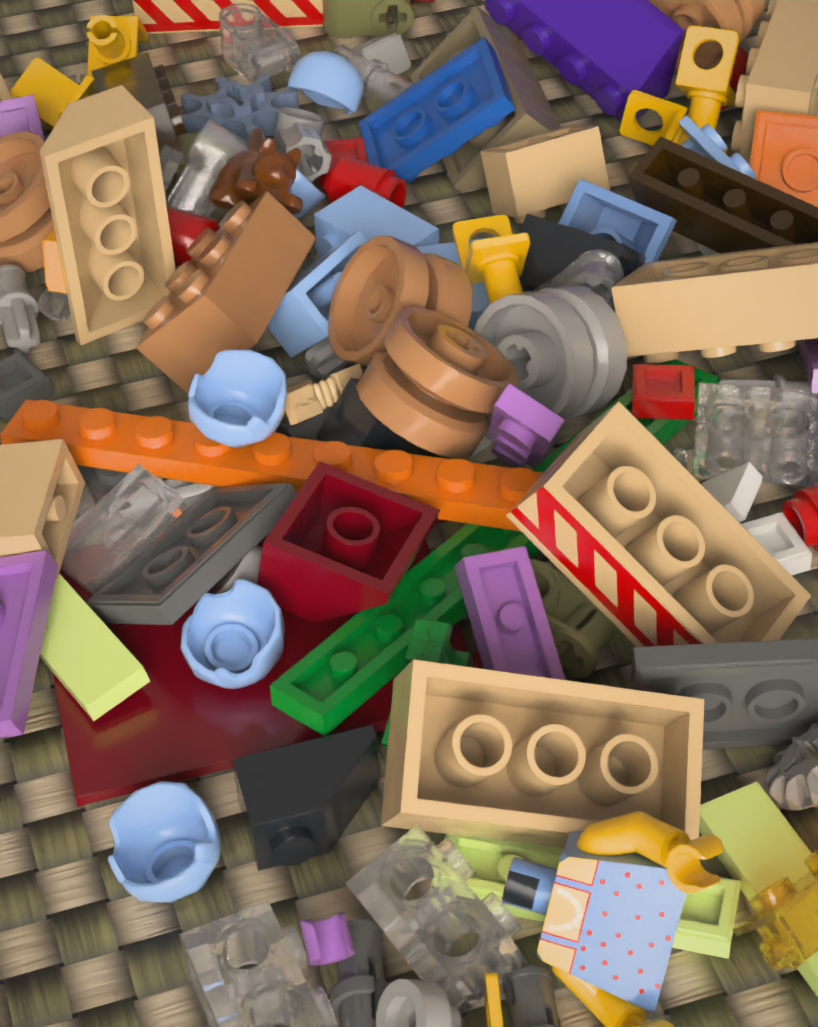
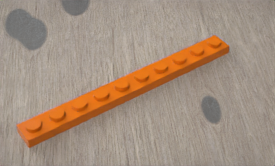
[0,399,543,532]

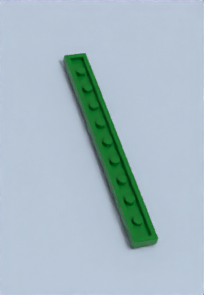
[270,359,720,737]

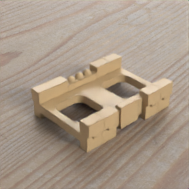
[283,364,363,425]

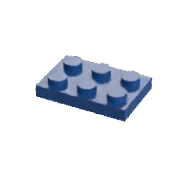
[359,37,516,184]

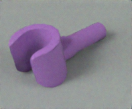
[300,912,355,966]

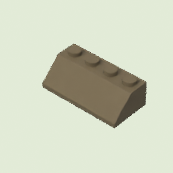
[410,6,561,192]

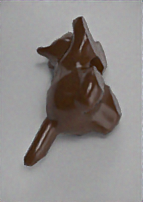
[208,128,303,214]

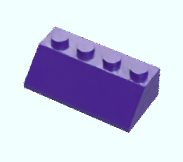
[485,0,685,122]

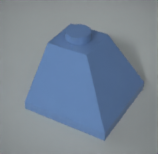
[559,179,677,313]

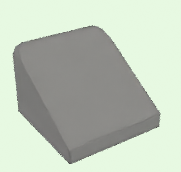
[340,33,411,84]

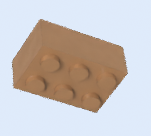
[136,191,316,394]

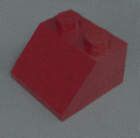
[257,461,440,624]

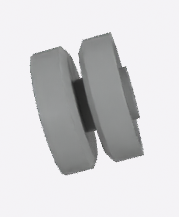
[474,285,627,420]

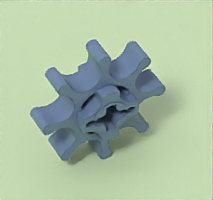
[181,74,300,151]

